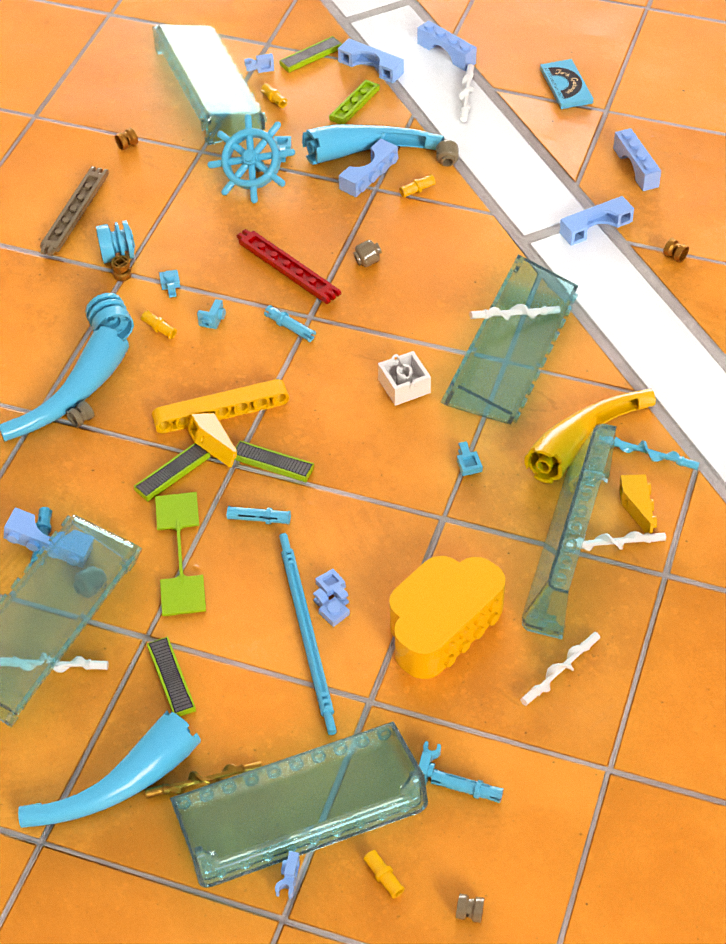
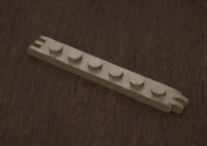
[40,166,109,256]

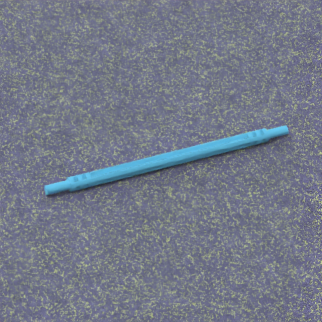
[279,533,337,735]

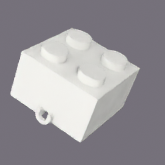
[378,351,431,406]

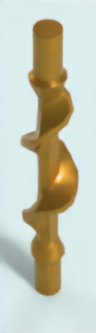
[145,761,263,798]

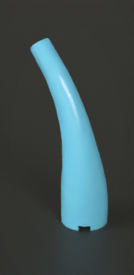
[302,124,444,165]
[0,326,129,441]
[18,711,201,828]

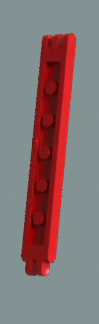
[237,229,342,304]

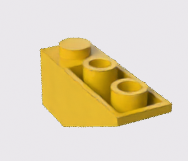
[188,413,237,467]
[619,474,657,534]

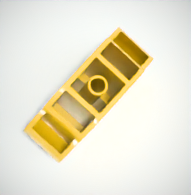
[389,556,505,679]

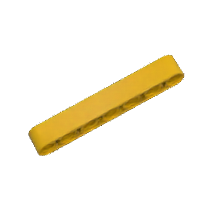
[152,379,290,433]

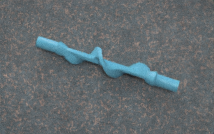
[599,433,700,470]

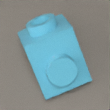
[197,299,226,329]

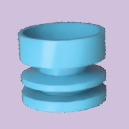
[96,220,135,264]
[85,293,134,340]

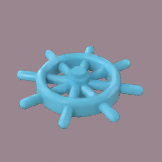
[207,114,295,203]

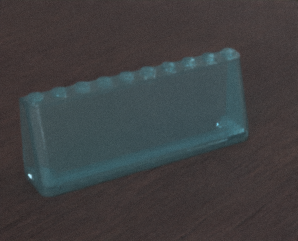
[152,25,267,145]
[440,254,578,425]
[521,424,617,639]
[0,514,143,727]
[170,721,428,888]

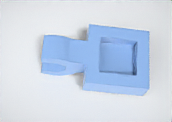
[244,53,274,73]
[315,569,349,605]
[313,588,350,627]
[275,851,300,899]

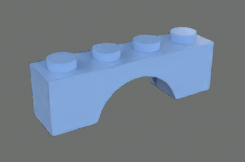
[417,20,477,71]
[338,38,404,83]
[613,128,661,191]
[339,139,398,197]
[559,196,634,246]
[3,507,95,569]

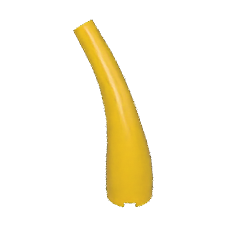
[524,388,656,483]

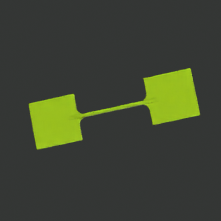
[155,492,206,616]

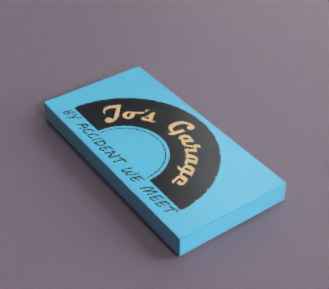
[540,59,594,109]

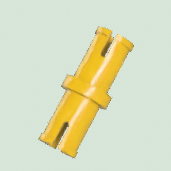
[261,83,288,108]
[399,174,436,198]
[141,310,177,339]
[363,850,405,899]

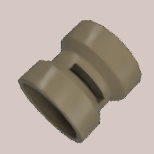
[66,401,95,428]
[456,893,485,923]

